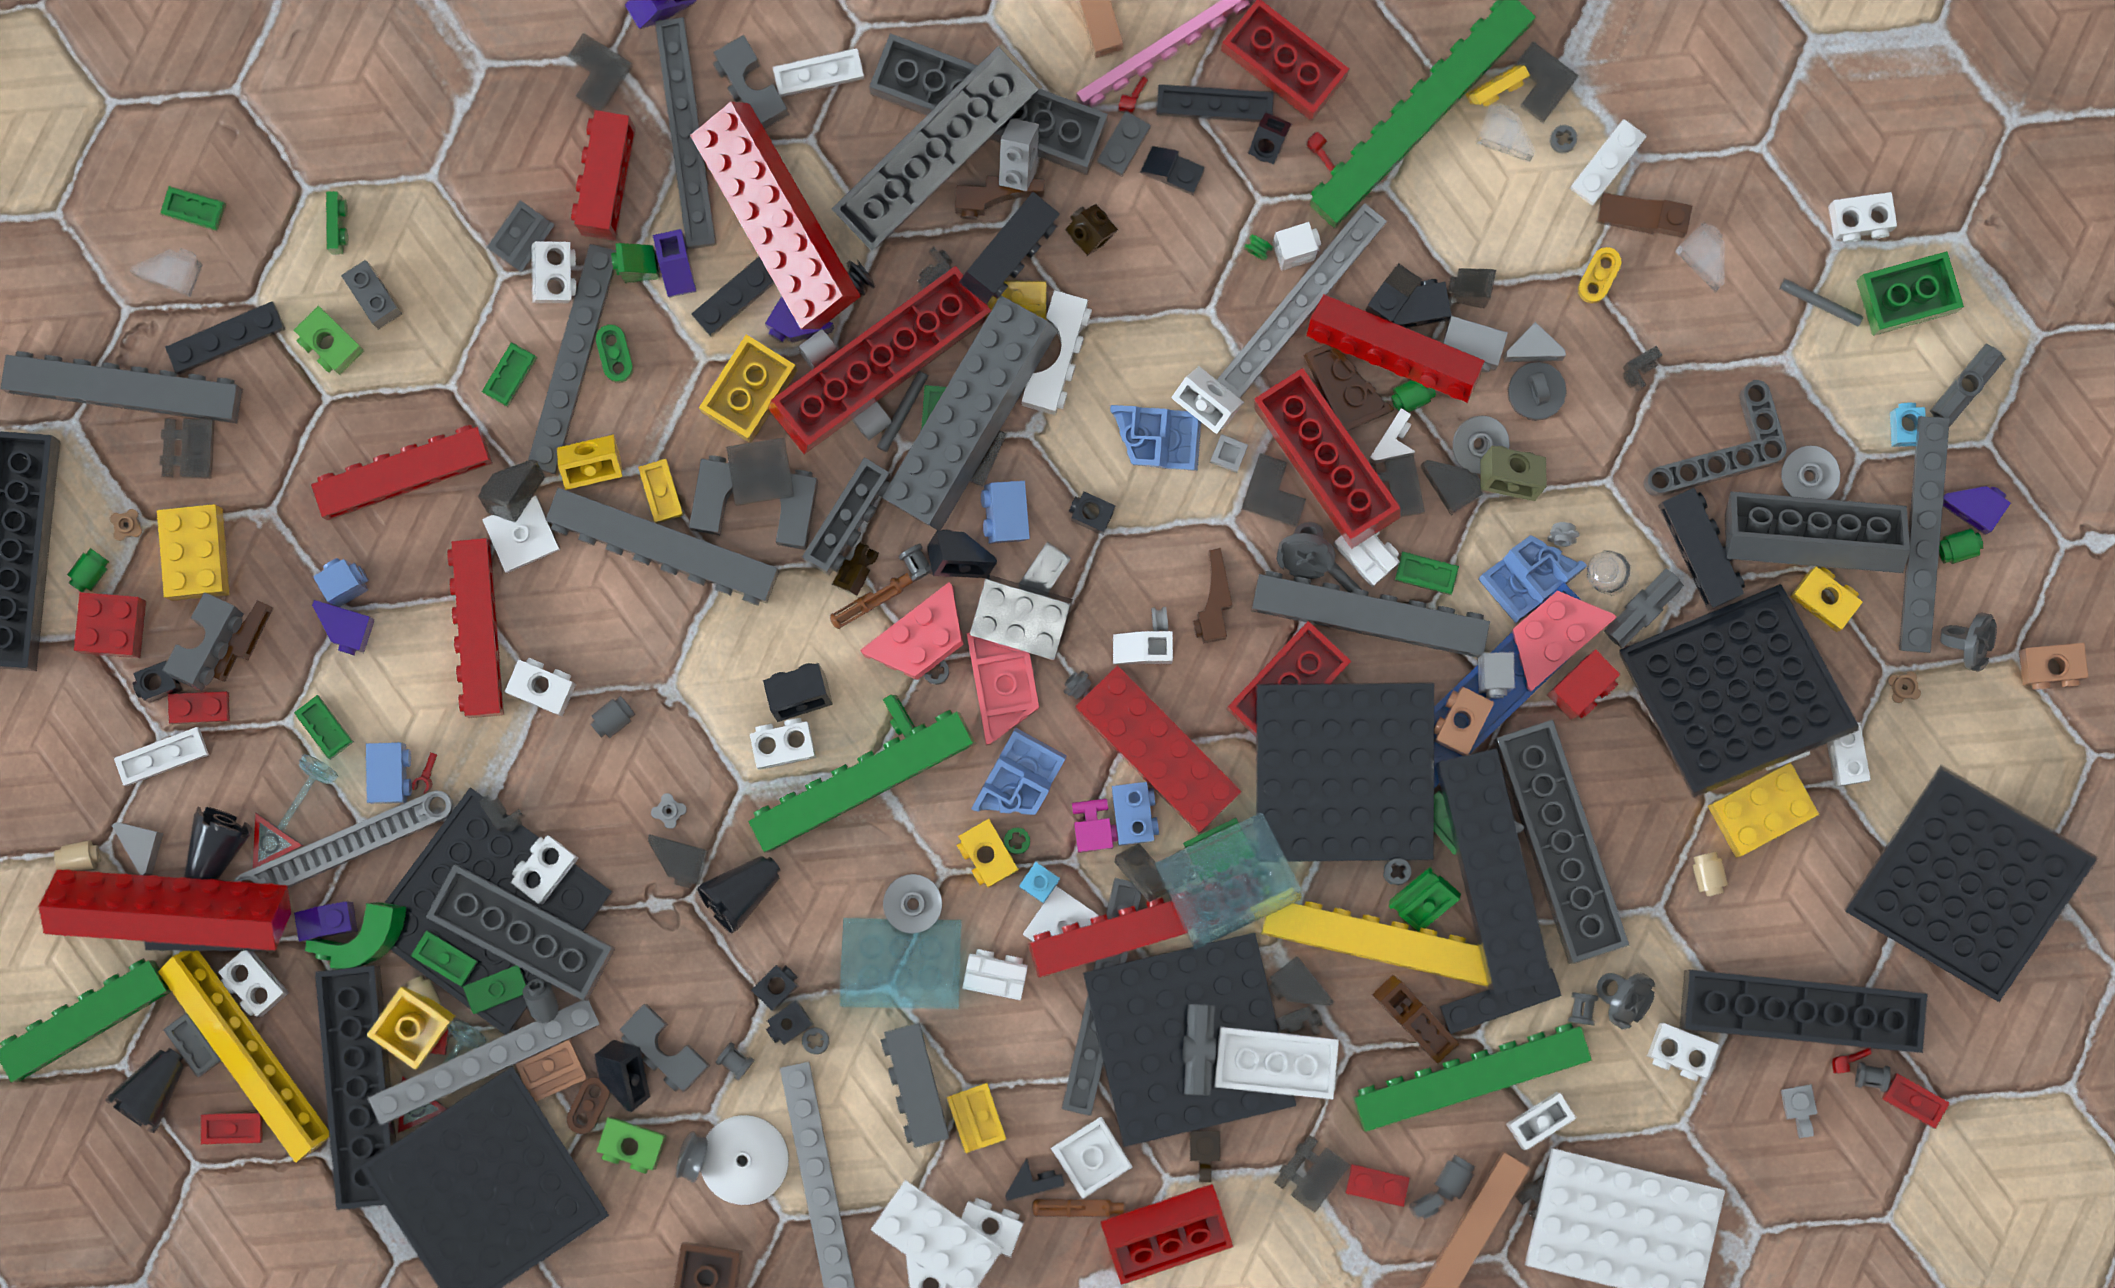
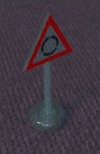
[252,754,338,869]
[398,1018,487,1133]

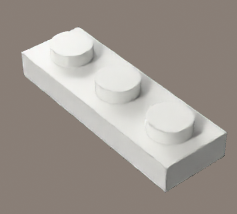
[773,48,864,97]
[1570,119,1647,206]
[114,727,209,786]

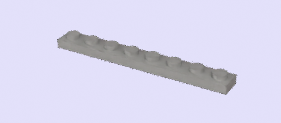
[1217,203,1387,398]
[368,1000,600,1126]
[780,1062,855,1288]

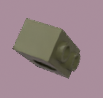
[1480,446,1547,501]

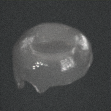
[1587,550,1633,596]

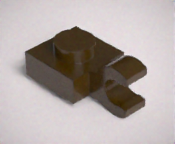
[832,542,879,596]
[1190,1131,1220,1182]

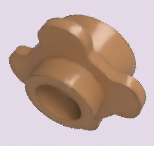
[110,509,142,541]
[1888,671,1921,703]

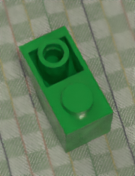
[611,243,660,283]

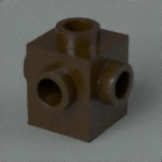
[1065,204,1118,256]

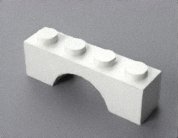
[1022,290,1092,415]

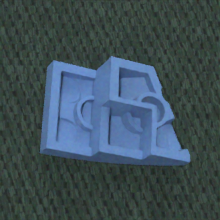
[1110,405,1201,471]
[1478,535,1587,623]
[971,728,1067,815]

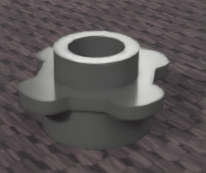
[1064,671,1092,699]

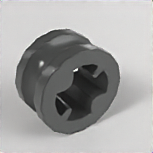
[1550,125,1577,153]
[924,660,949,685]
[802,1028,829,1054]

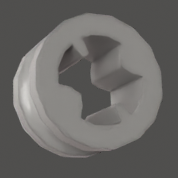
[1151,606,1168,631]

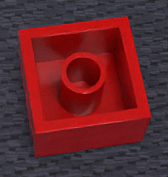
[74,592,146,658]
[1547,649,1621,720]

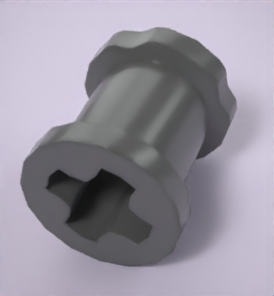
[898,543,932,582]
[1383,858,1412,885]
[1568,992,1599,1026]
[715,1042,754,1081]
[1855,1062,1891,1093]

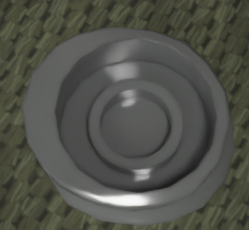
[676,1132,708,1183]

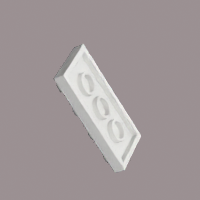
[1214,1027,1339,1099]
[871,1180,1003,1288]

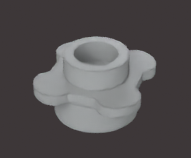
[1548,522,1579,547]
[651,793,687,829]

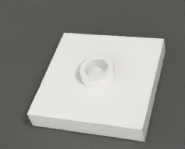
[482,496,560,573]
[1023,886,1099,941]
[1051,1117,1133,1199]

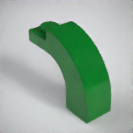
[305,902,406,969]

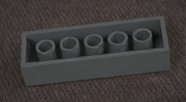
[1725,491,1910,573]
[426,864,615,1001]

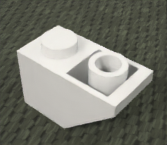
[1113,631,1173,664]

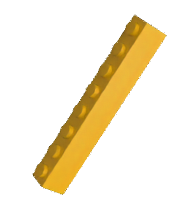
[1261,894,1488,987]
[158,951,330,1163]

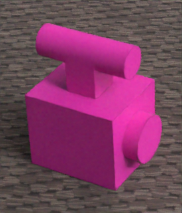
[1072,798,1118,853]

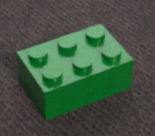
[1856,251,1964,336]

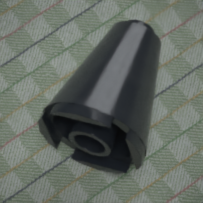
[184,807,252,880]
[697,856,780,934]
[105,1048,184,1134]

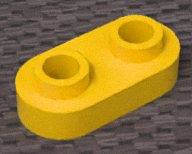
[1578,247,1621,303]

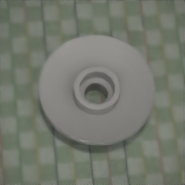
[1452,415,1509,474]
[1781,446,1840,499]
[883,874,942,933]

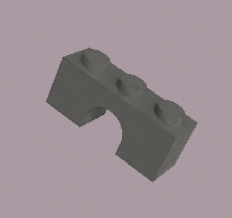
[713,35,789,129]
[163,592,244,692]
[619,1004,710,1092]

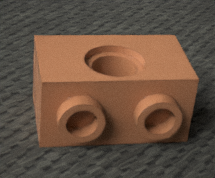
[2019,643,2088,690]
[1434,686,1494,756]

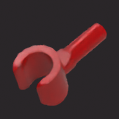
[1118,76,1148,113]
[1307,132,1335,172]
[412,753,437,794]
[1832,1048,1872,1073]

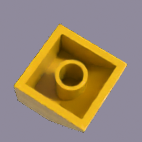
[367,986,456,1070]

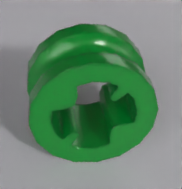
[1244,235,1273,261]
[1004,828,1030,854]

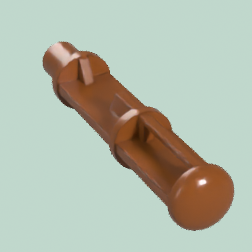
[830,573,913,629]
[1032,1199,1124,1217]

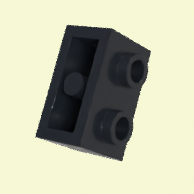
[763,663,833,722]

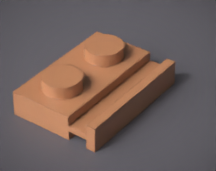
[515,1039,588,1102]

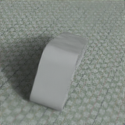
[798,329,892,441]

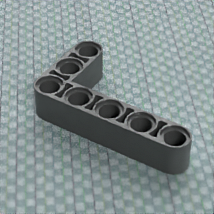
[1644,380,1787,497]

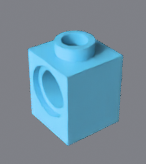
[1890,403,1926,447]
[1019,862,1060,904]

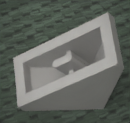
[1504,322,1566,362]
[112,822,163,876]

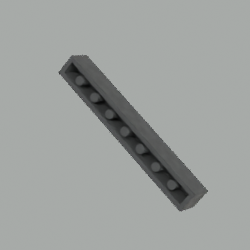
[0,351,243,423]
[546,488,779,606]
[1251,571,1490,658]

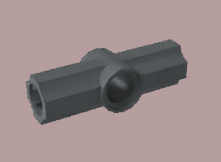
[1930,343,2006,427]
[1604,568,1684,649]
[1183,1004,1216,1096]

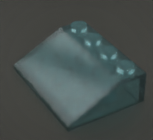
[1155,812,1302,950]
[840,918,961,1009]

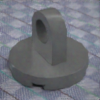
[1507,362,1567,421]
[1276,522,1336,579]
[1940,612,1997,672]
[1597,973,1655,1029]

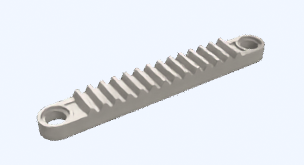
[234,791,454,888]

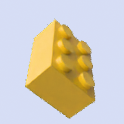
[699,334,798,443]
[157,504,230,601]
[1708,762,1819,857]

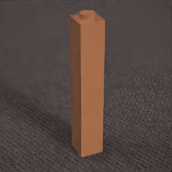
[1078,0,1123,58]
[1420,1151,1530,1288]

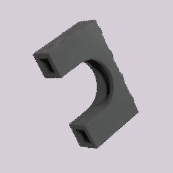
[689,455,818,550]

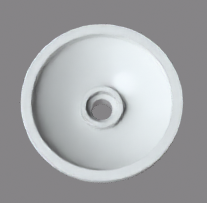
[701,1115,789,1205]

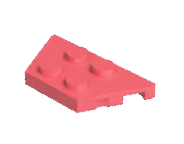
[860,582,964,680]
[1512,591,1617,692]
[966,633,1039,745]

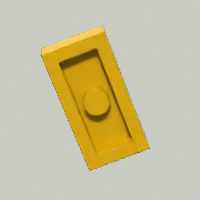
[638,459,684,524]

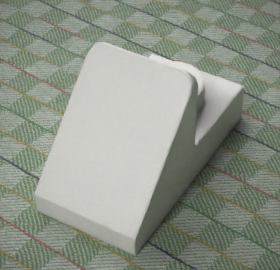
[1368,408,1415,464]

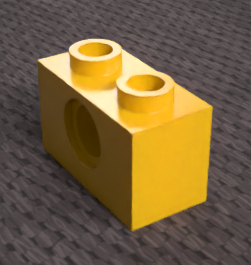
[557,434,623,490]
[1790,566,1863,632]
[957,819,1019,888]

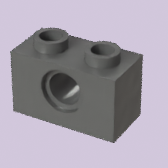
[341,260,403,330]

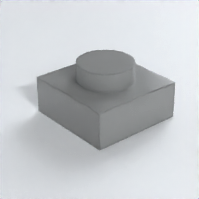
[1210,434,1248,473]

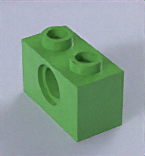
[294,306,365,375]
[596,1117,667,1174]

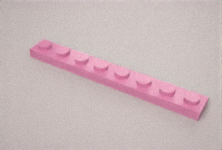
[1077,0,1252,108]

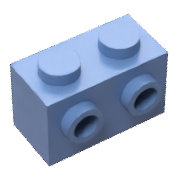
[981,481,1030,544]
[313,558,369,607]
[366,742,412,804]
[1112,782,1159,846]

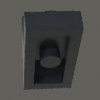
[1140,146,1205,195]
[1006,1158,1065,1201]

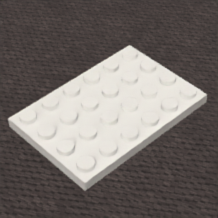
[1525,1148,1725,1288]

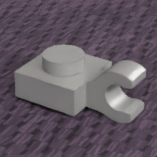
[1780,1085,1817,1138]

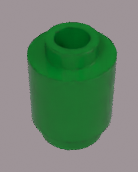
[1390,380,1436,413]
[1939,528,1984,564]
[67,548,110,592]

